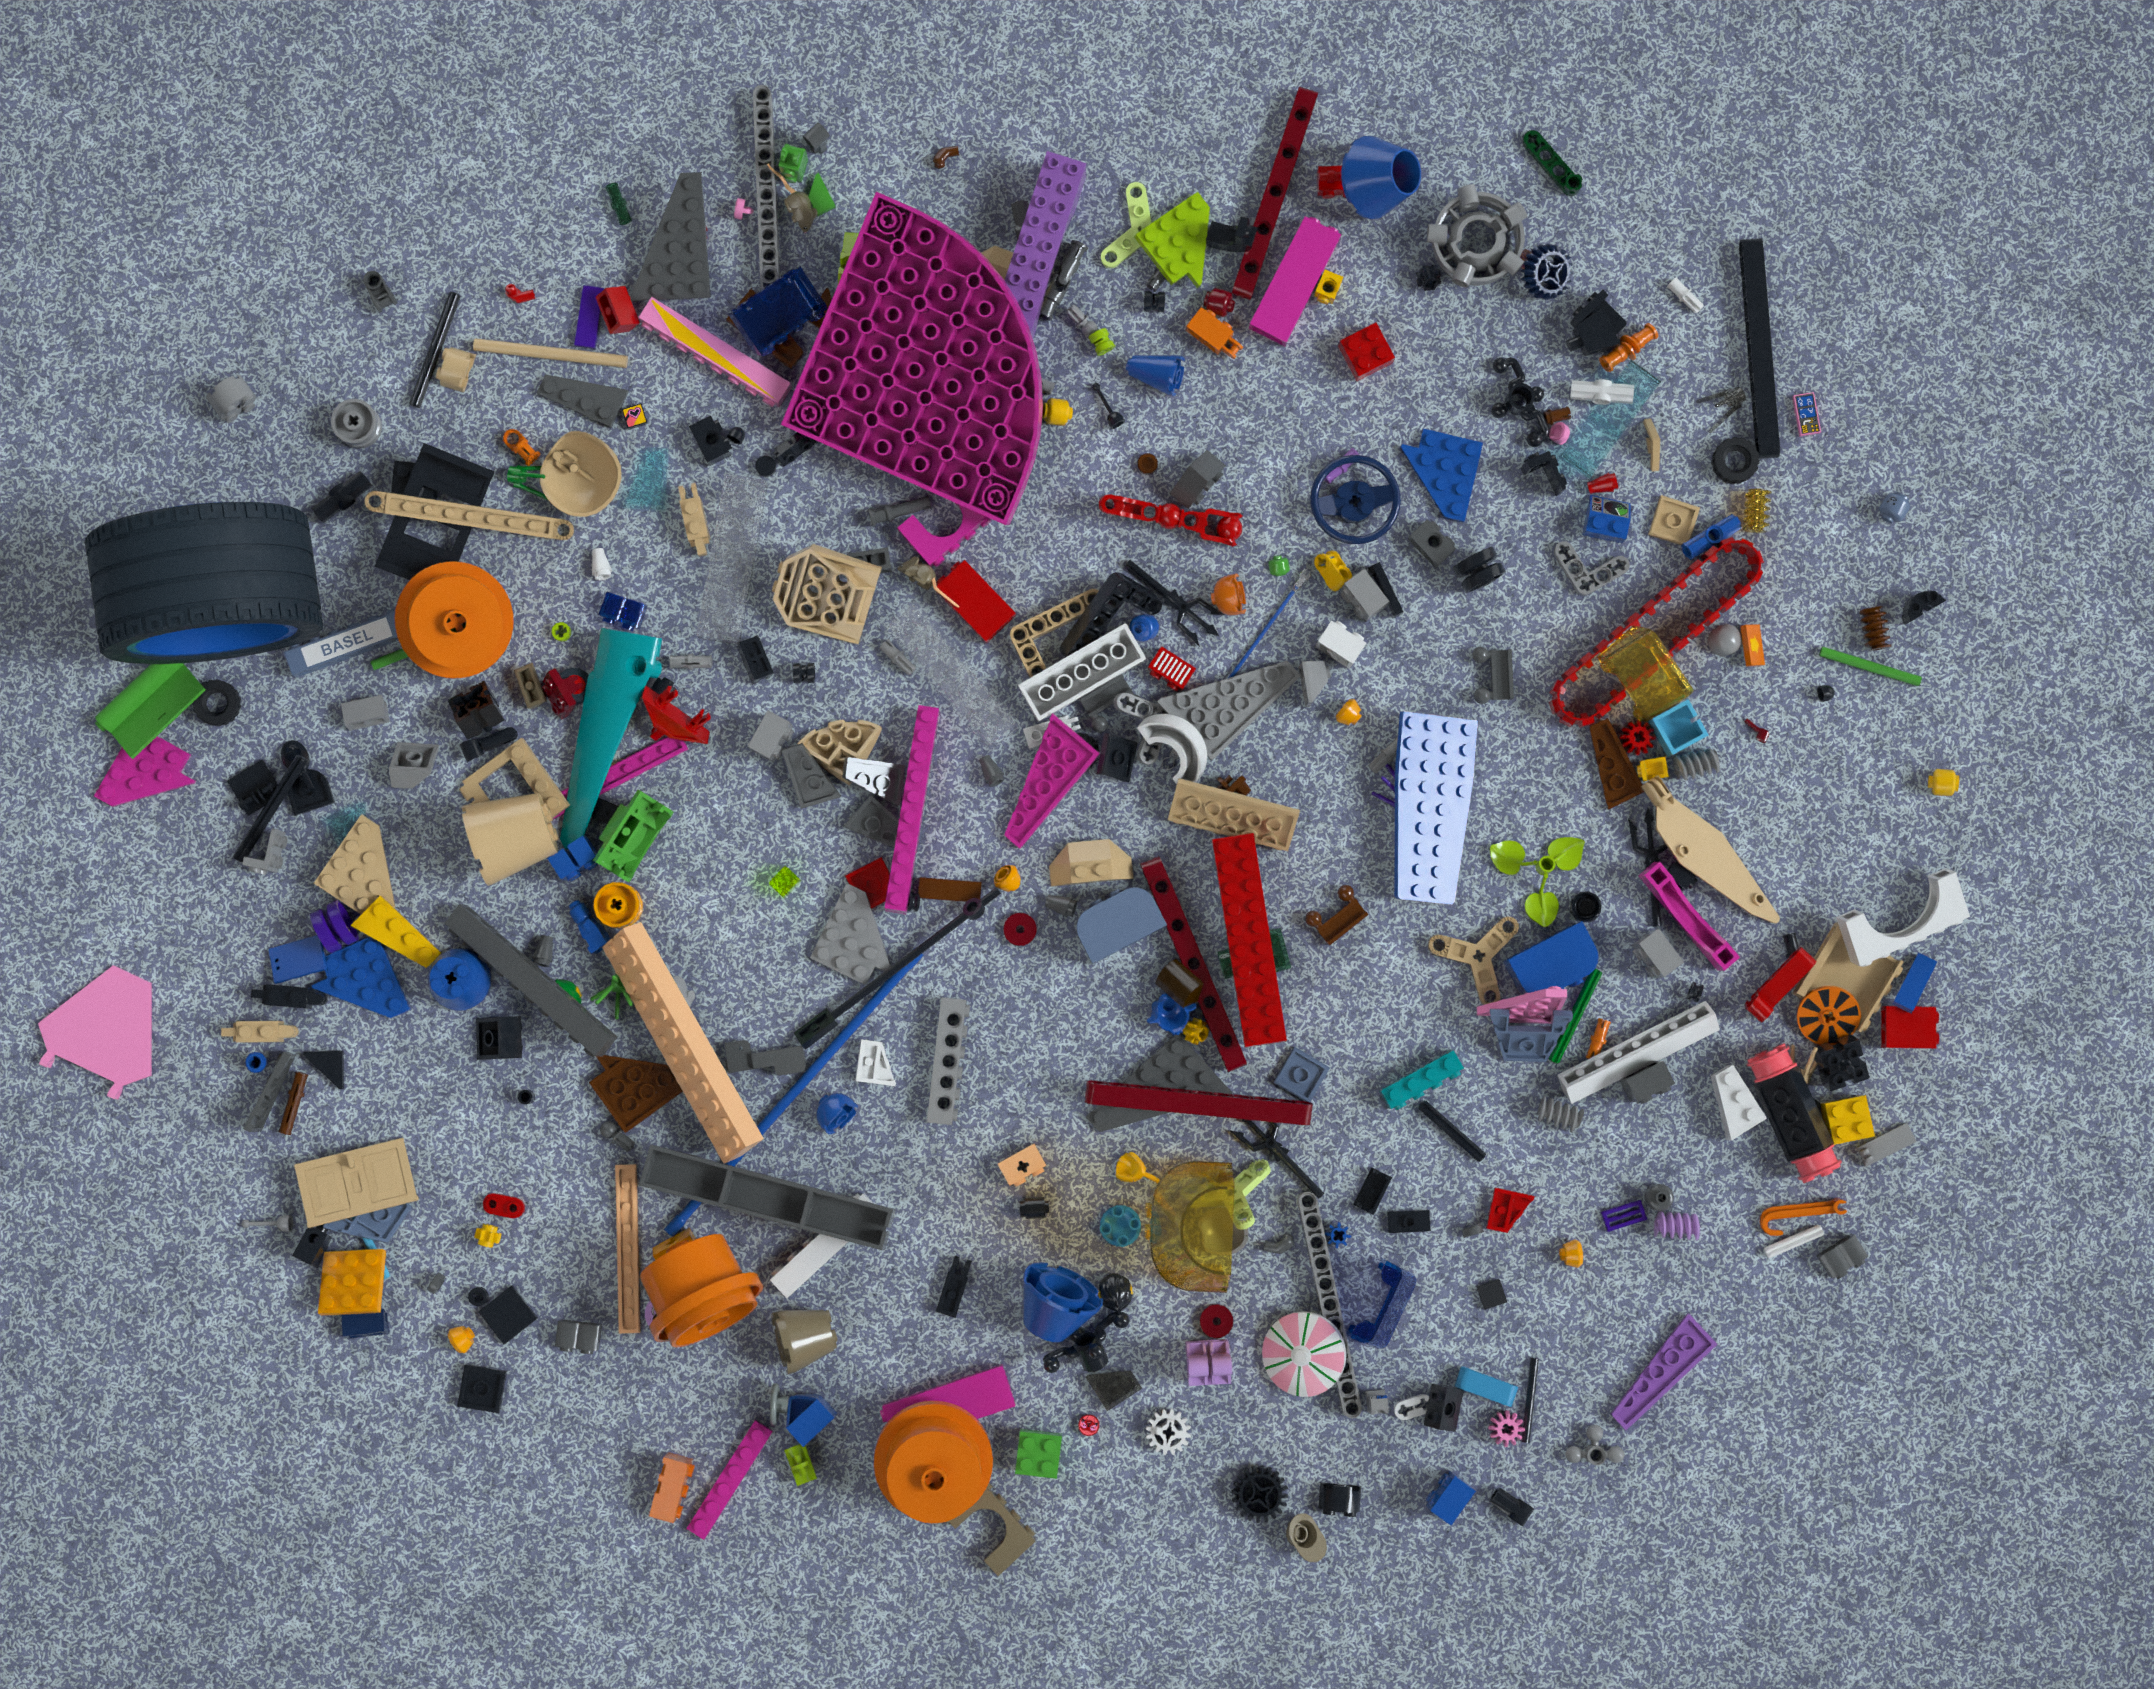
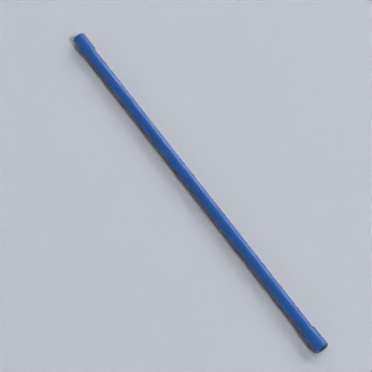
[664,947,924,1237]

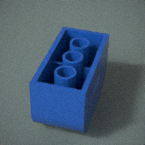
[1503,921,1599,995]

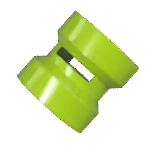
[1088,328,1116,356]

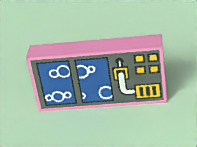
[1792,392,1821,437]

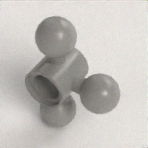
[1565,1425,1625,1465]

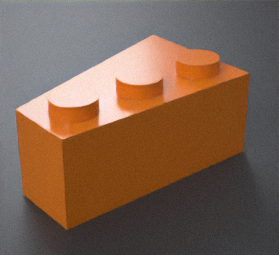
[649,1452,695,1523]

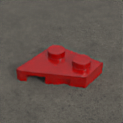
[1486,1187,1535,1233]

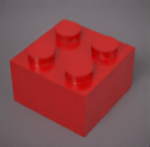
[1338,322,1395,382]

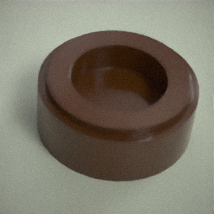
[1137,453,1158,475]

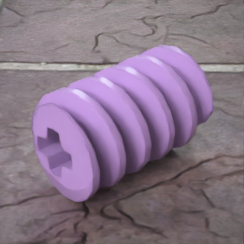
[1654,1211,1700,1240]

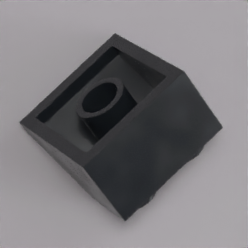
[476,1016,523,1060]

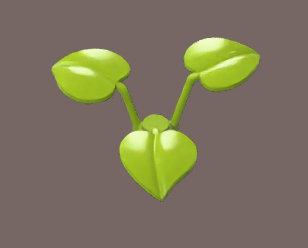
[1489,837,1585,928]

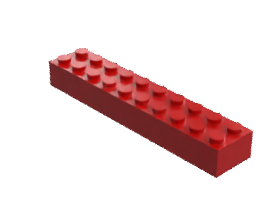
[1212,833,1287,1048]

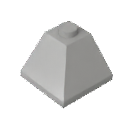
[1299,661,1331,708]
[389,742,439,789]

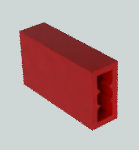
[936,560,1016,644]

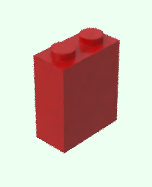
[1881,1006,1939,1049]

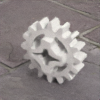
[1146,1408,1191,1455]

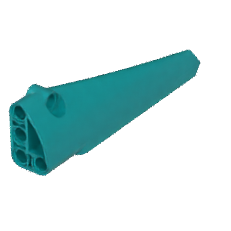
[560,628,662,849]

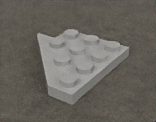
[810,883,891,985]

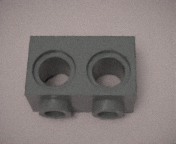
[847,547,892,574]

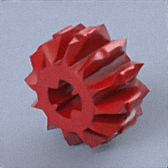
[1619,720,1656,756]

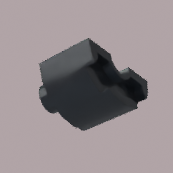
[1902,591,1946,625]
[1318,1482,1362,1517]

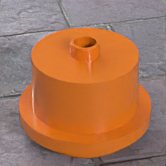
[395,561,514,678]
[640,1234,763,1348]
[874,1401,993,1523]

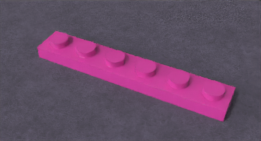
[686,1420,773,1540]

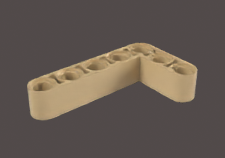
[1010,589,1099,678]

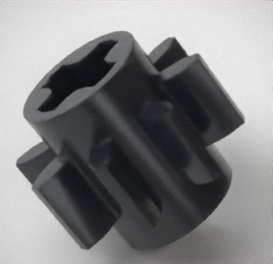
[1416,265,1441,291]

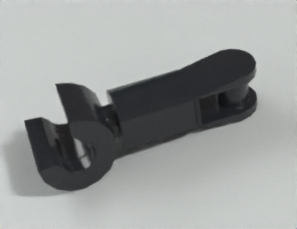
[460,727,518,763]

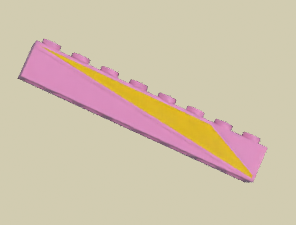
[638,297,792,407]

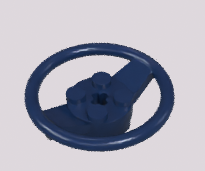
[1310,455,1401,544]

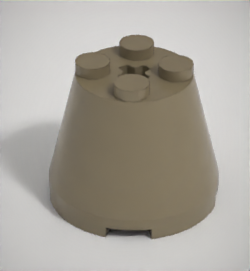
[771,1310,837,1375]

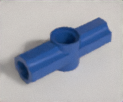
[1681,514,1742,560]

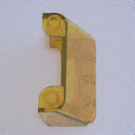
[1597,626,1693,722]

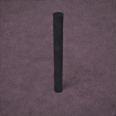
[1521,1357,1539,1443]

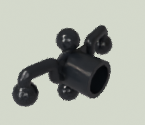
[1491,357,1550,447]
[1043,1312,1130,1373]

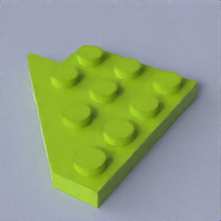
[1134,191,1210,289]

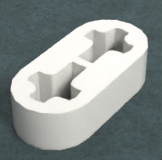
[1394,1394,1429,1420]

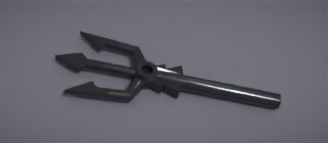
[1125,560,1225,647]
[1628,808,1668,927]
[1229,1119,1324,1199]

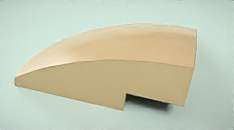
[797,720,882,785]

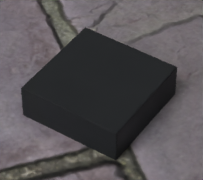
[1476,1279,1507,1310]

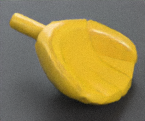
[1115,1152,1156,1182]

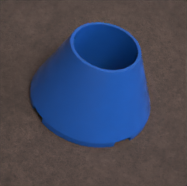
[1341,136,1421,219]
[1023,1262,1103,1342]

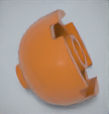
[1211,573,1246,616]

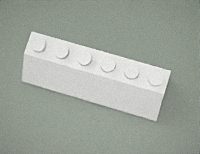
[1018,623,1146,722]

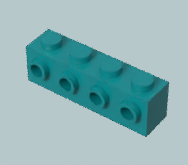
[1379,1050,1464,1111]

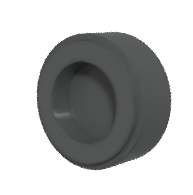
[1462,1224,1484,1238]
[427,1272,446,1294]

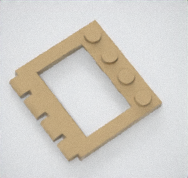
[459,738,570,818]

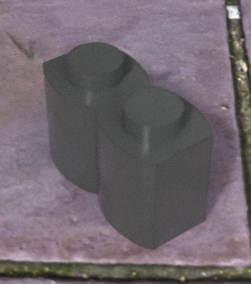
[1816,1233,1868,1279]
[555,1319,602,1354]

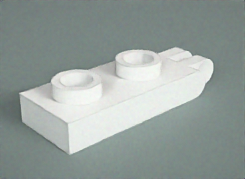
[1023,715,1081,749]

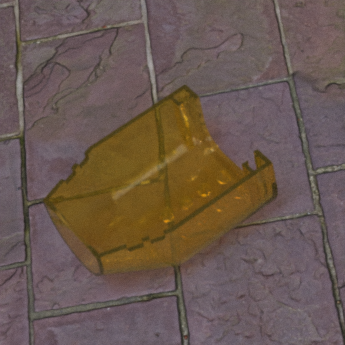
[1144,1158,1235,1293]

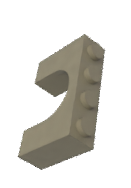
[948,1482,1036,1576]

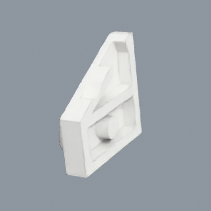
[855,1040,896,1086]

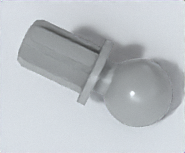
[1066,304,1098,337]

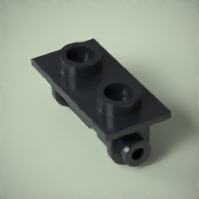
[773,432,816,467]

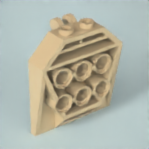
[772,544,882,644]

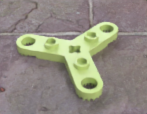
[1101,182,1151,269]
[1182,1159,1271,1230]

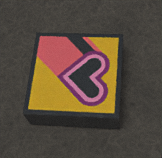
[622,403,648,430]

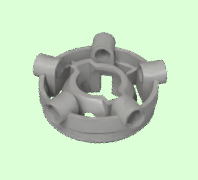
[1427,184,1527,287]

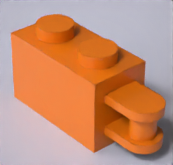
[1186,307,1243,359]

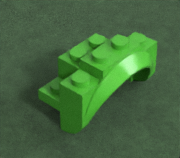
[593,790,674,883]

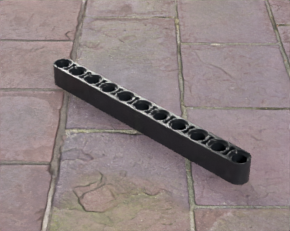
[1739,238,1780,459]

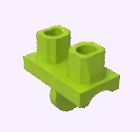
[784,1444,817,1486]

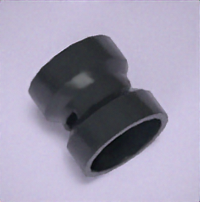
[1144,291,1165,313]
[793,663,815,683]

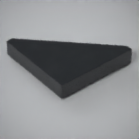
[303,1051,344,1089]

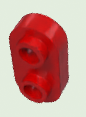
[483,1193,525,1219]

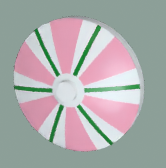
[1262,1311,1346,1397]

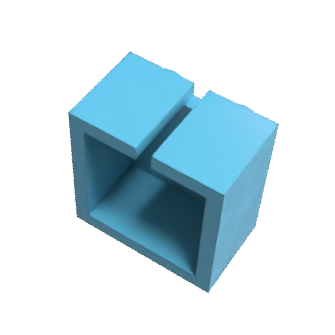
[1648,699,1709,757]

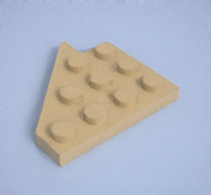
[314,814,396,914]

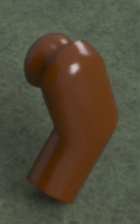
[933,145,959,169]

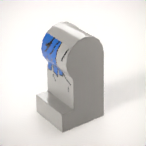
[1365,1389,1389,1415]

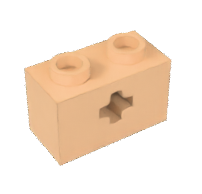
[998,1143,1046,1187]

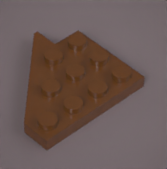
[589,1055,683,1133]

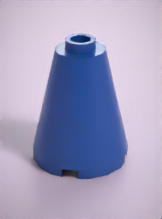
[1126,355,1185,396]

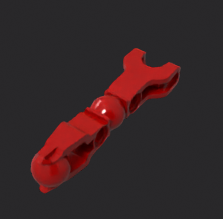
[1098,494,1243,547]

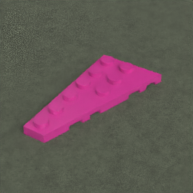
[1004,713,1100,849]

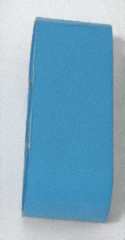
[1454,1366,1518,1407]

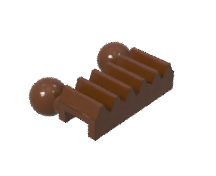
[1305,885,1369,946]

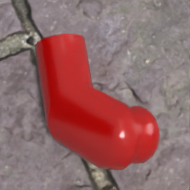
[505,284,536,303]

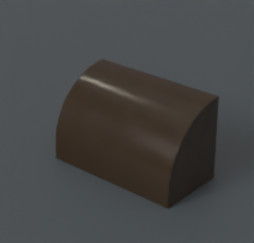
[1155,959,1204,1008]

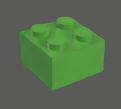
[1015,1429,1062,1479]

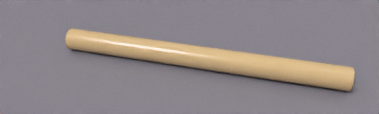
[473,338,628,368]

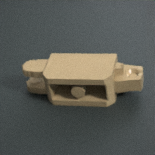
[678,483,711,557]

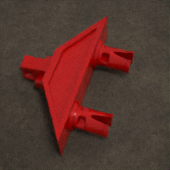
[642,686,711,744]

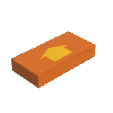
[1740,624,1765,667]

